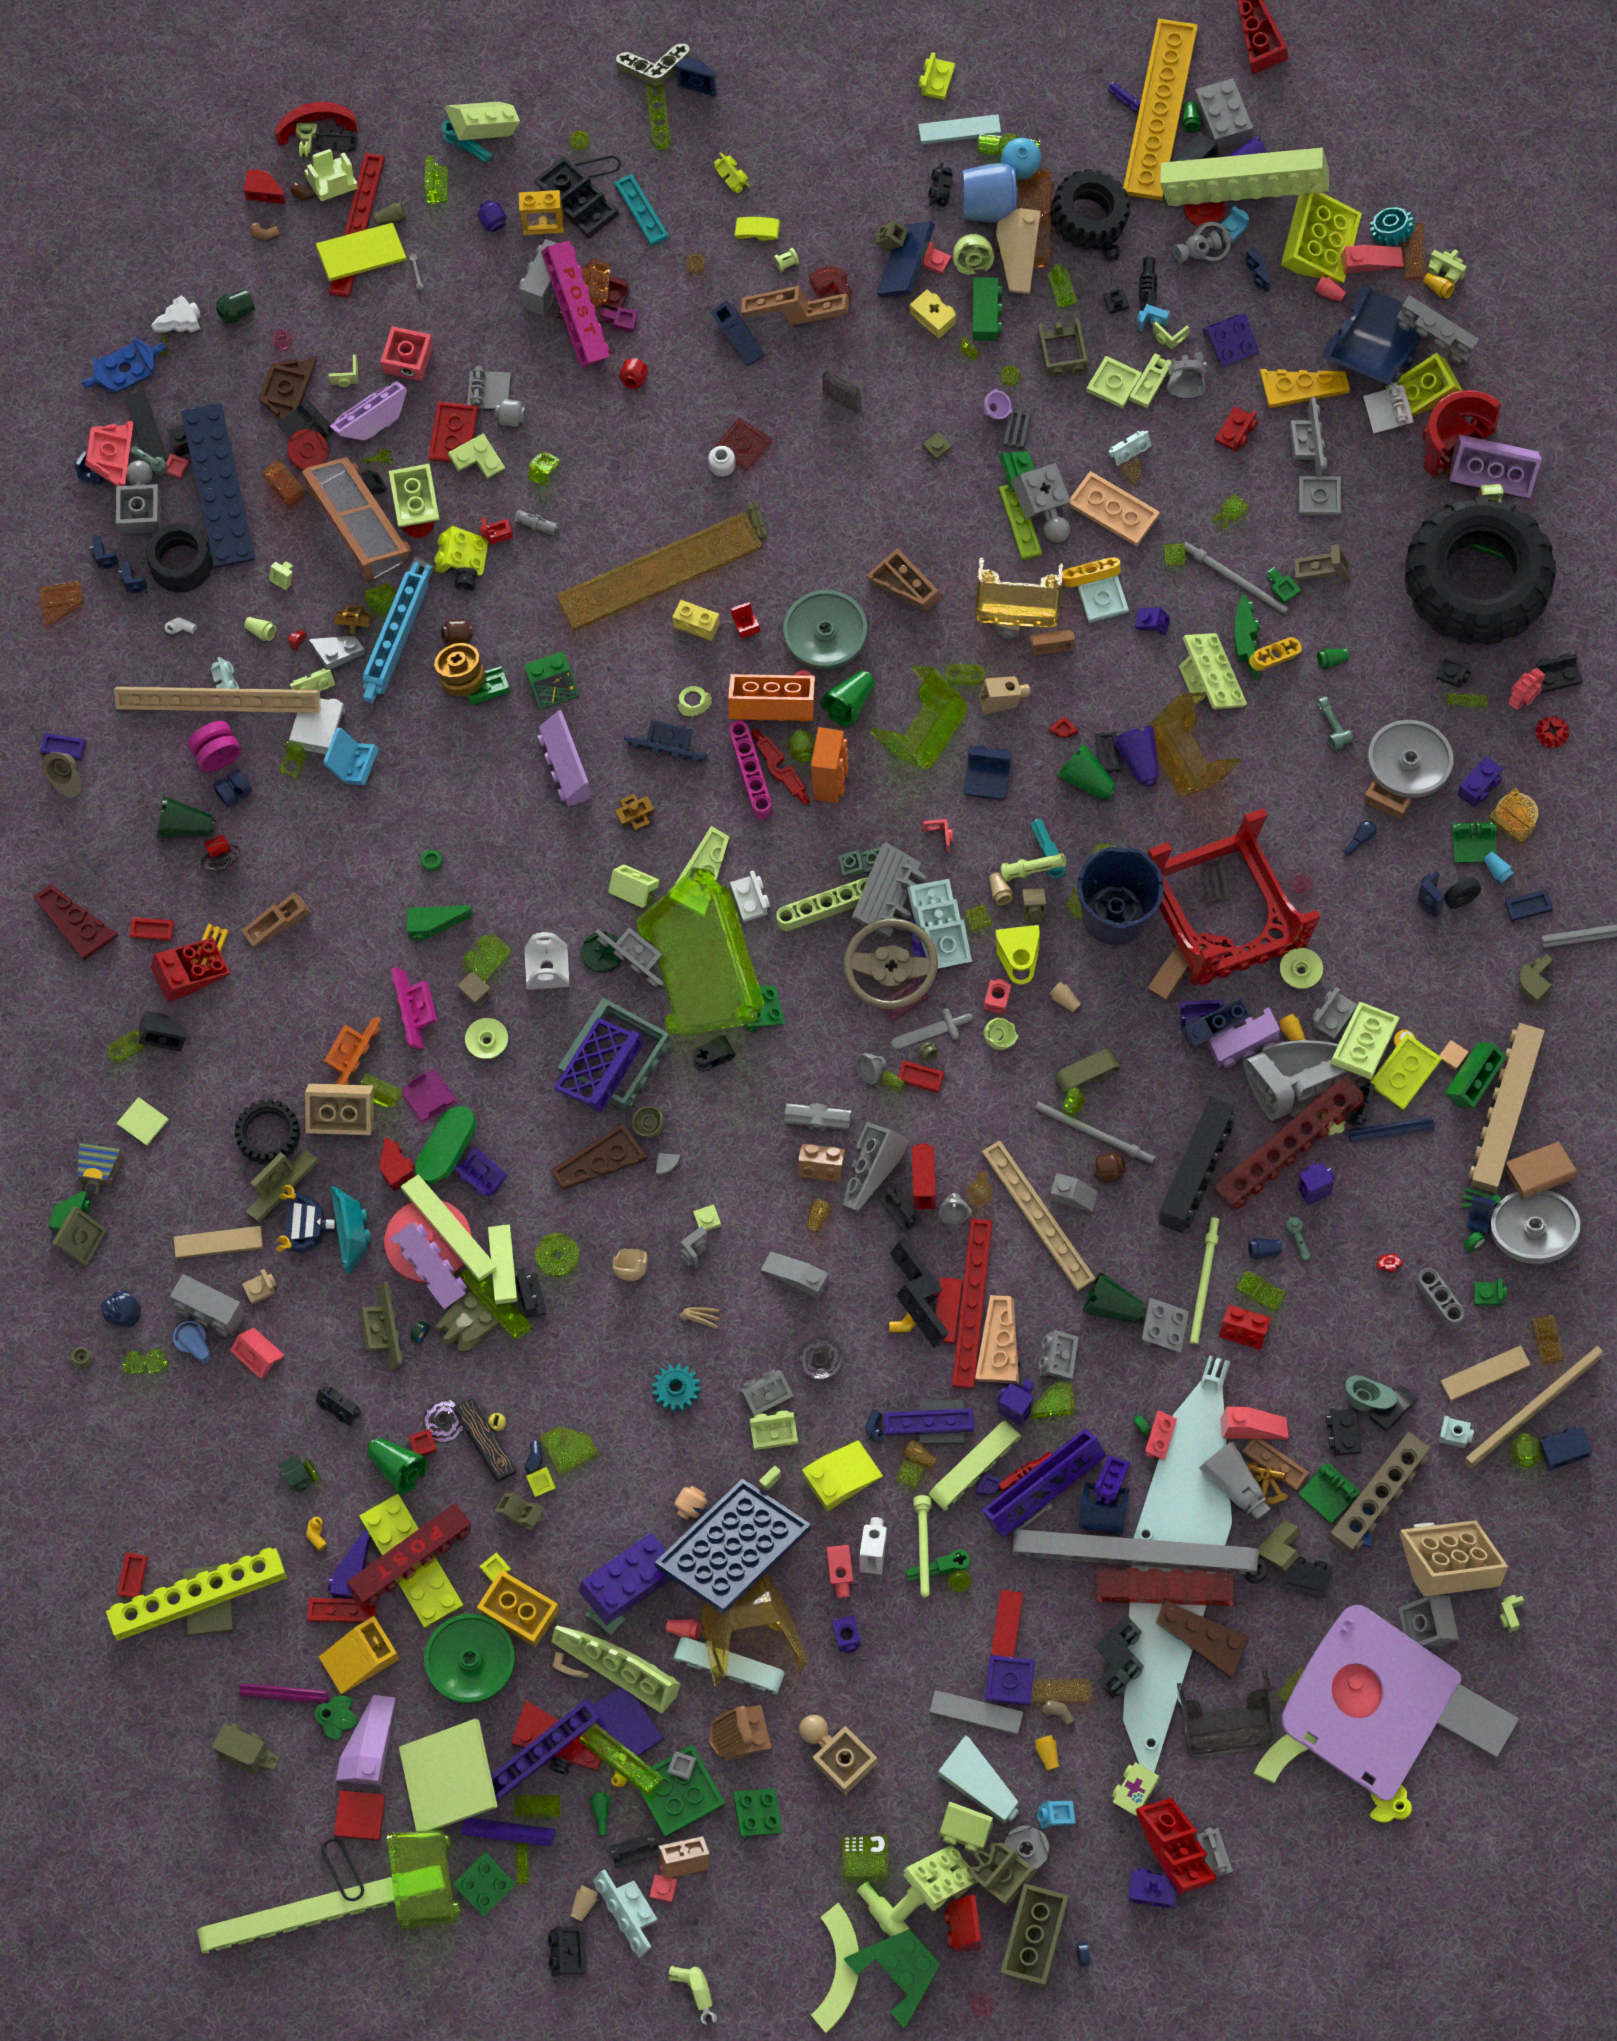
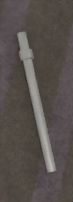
[1181,541,1289,615]
[1035,1101,1155,1165]

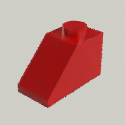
[243,169,286,204]

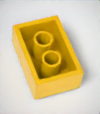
[477,1570,560,1648]

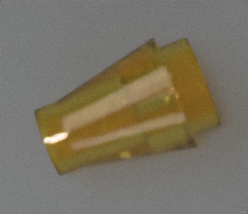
[806,1198,832,1233]
[903,1440,937,1469]

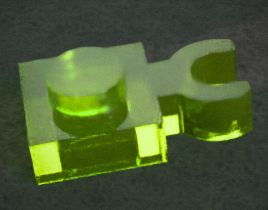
[1213,493,1250,529]

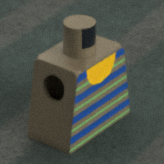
[77,1143,123,1196]

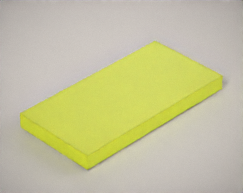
[316,223,406,281]

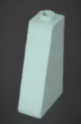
[938,1735,1019,1824]

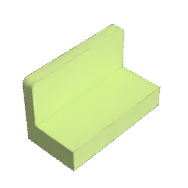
[608,865,659,908]

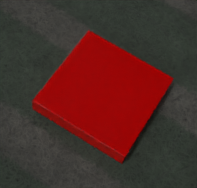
[334,1790,386,1841]

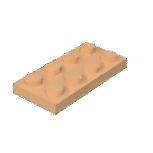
[1067,471,1160,547]

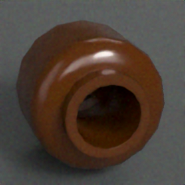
[441,619,473,646]
[1092,1152,1126,1183]

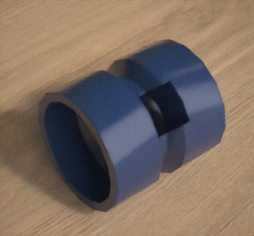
[212,769,252,808]

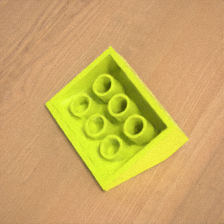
[1281,192,1362,283]

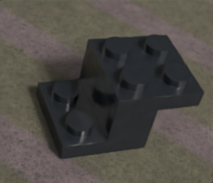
[1094,1615,1145,1699]

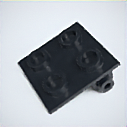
[277,398,333,439]

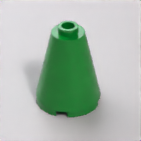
[820,671,875,727]
[1056,744,1116,800]
[367,1438,428,1495]

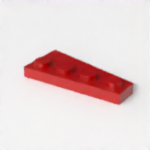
[511,1701,604,1771]

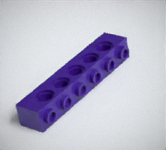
[491,1699,603,1802]

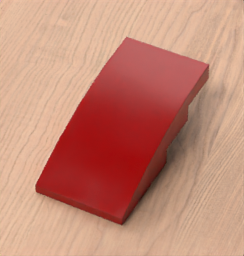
[1136,1798,1217,1894]

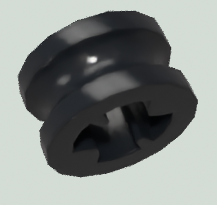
[549,1757,572,1775]

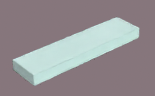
[918,114,1001,145]

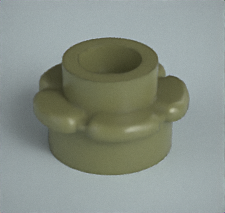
[918,1042,939,1062]
[71,1347,93,1368]

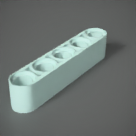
[673,1637,785,1694]

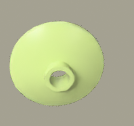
[1280,948,1323,989]
[465,1018,508,1059]

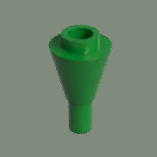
[589,1792,611,1835]

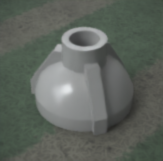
[855,1053,886,1085]
[939,1193,971,1224]

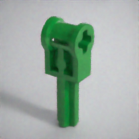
[905,1549,970,1582]

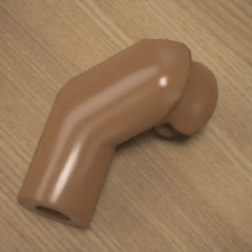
[250,223,280,241]

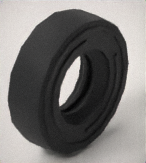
[1444,878,1481,909]

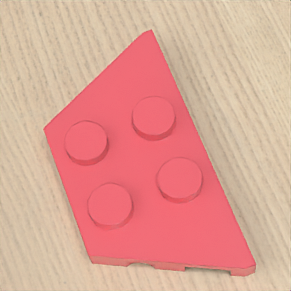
[85,421,133,486]

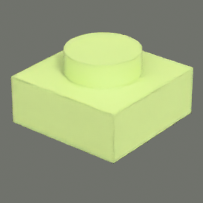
[693,1204,721,1231]

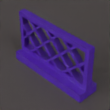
[554,1018,644,1114]

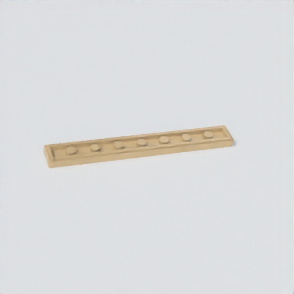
[982,1140,1095,1292]
[1464,1346,1603,1469]

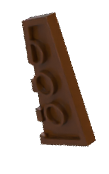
[550,1123,647,1190]

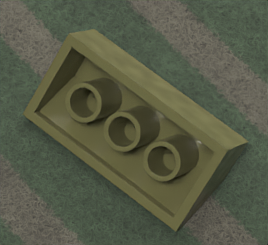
[1000,1883,1069,1990]

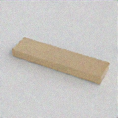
[174,1226,263,1259]
[1440,1345,1531,1402]

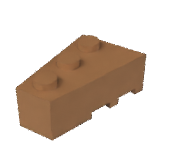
[866,548,942,612]

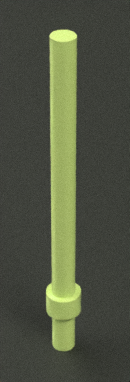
[1190,1217,1219,1345]

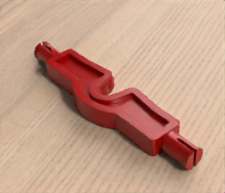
[751,728,811,806]

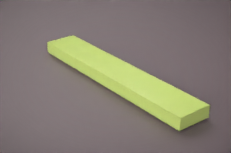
[401,1174,497,1282]

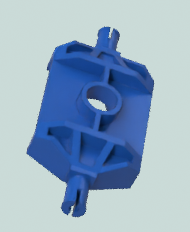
[82,337,167,394]

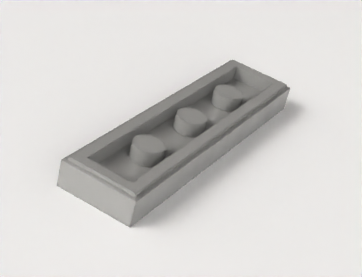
[930,1690,1023,1735]

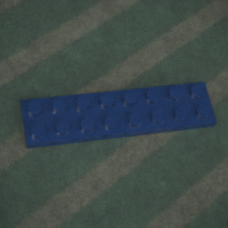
[181,403,255,568]

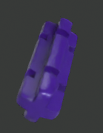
[1107,82,1141,112]

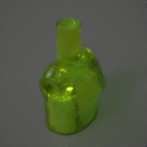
[1062,1087,1086,1117]

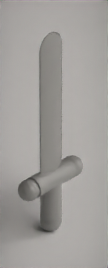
[891,1009,973,1049]

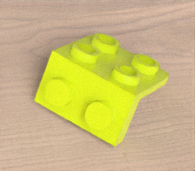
[434,526,488,576]

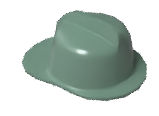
[1345,1375,1397,1411]

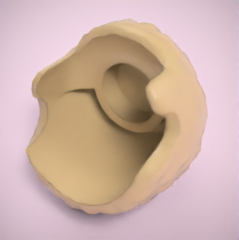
[613,1249,648,1282]

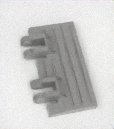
[852,842,927,938]

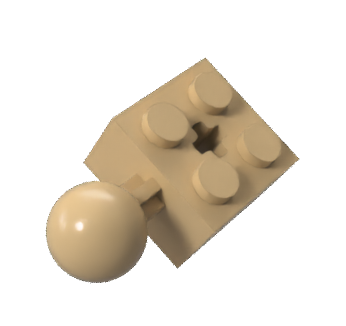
[799,1715,878,1795]

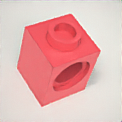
[984,979,1011,1015]

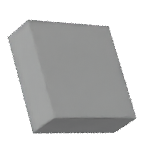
[667,1751,697,1781]

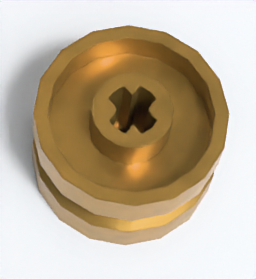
[434,643,486,697]

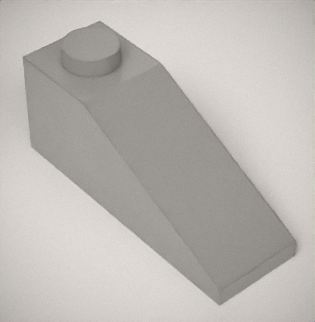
[761,1252,829,1299]

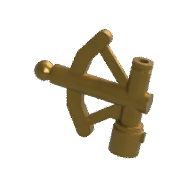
[1245,1462,1288,1518]

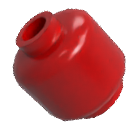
[619,358,648,389]

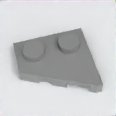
[309,636,365,670]

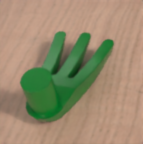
[1462,1187,1501,1208]

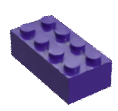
[578,1532,672,1625]

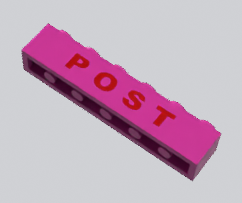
[541,240,610,368]

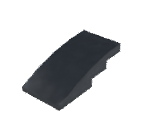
[534,156,620,238]

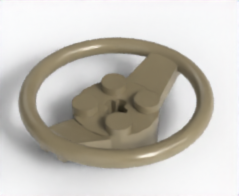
[844,918,938,1009]

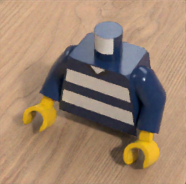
[276,1185,336,1253]

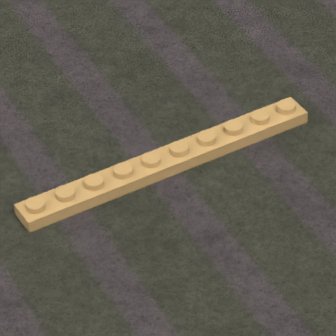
[114,687,321,713]

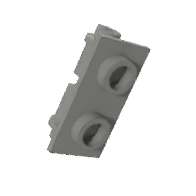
[1197,1828,1233,1877]

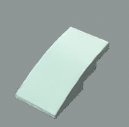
[907,879,972,968]

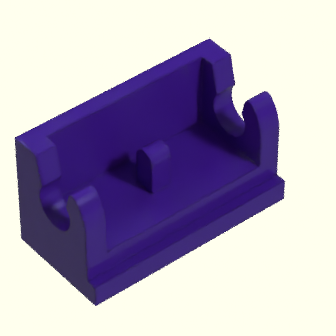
[1180,999,1224,1028]

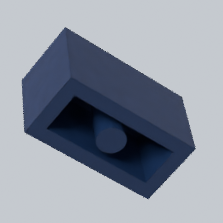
[1539,1426,1593,1471]

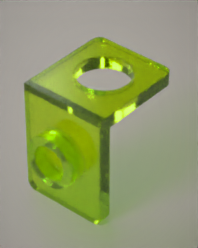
[278,741,307,778]

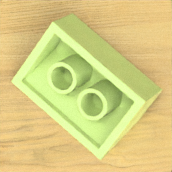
[445,102,520,140]

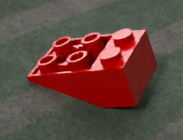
[150,938,230,1002]

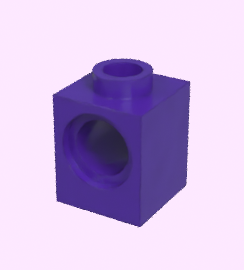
[832,1615,861,1653]

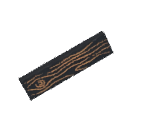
[453,1398,517,1482]

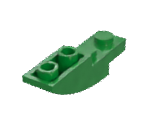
[1234,594,1261,680]

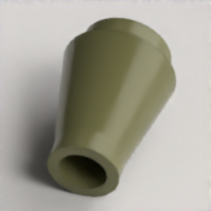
[374,202,406,225]

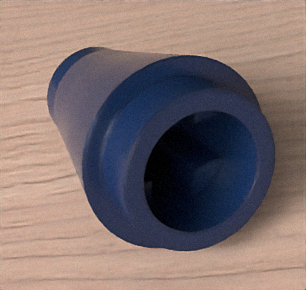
[1248,1238,1282,1260]

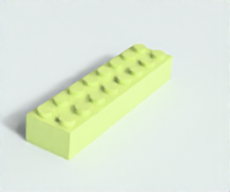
[1160,148,1329,206]

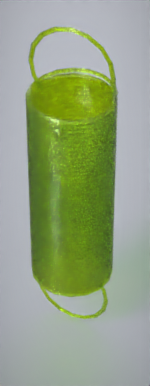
[301,1456,323,1488]

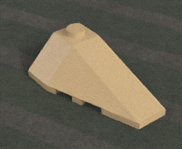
[996,208,1040,294]

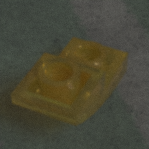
[1532,1315,1564,1365]

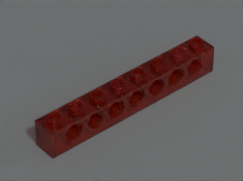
[1214,1075,1363,1211]

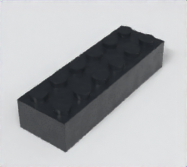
[1159,1096,1236,1234]

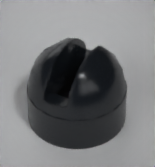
[1102,245,1120,262]

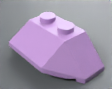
[330,381,407,440]

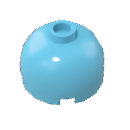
[1001,137,1042,180]

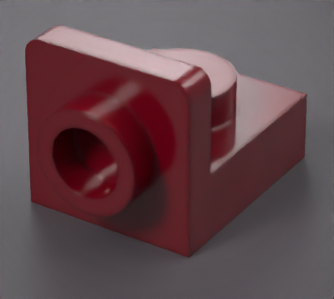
[601,277,629,311]

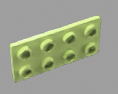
[1179,633,1247,709]

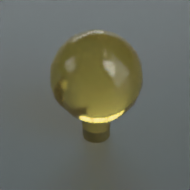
[966,1171,993,1206]

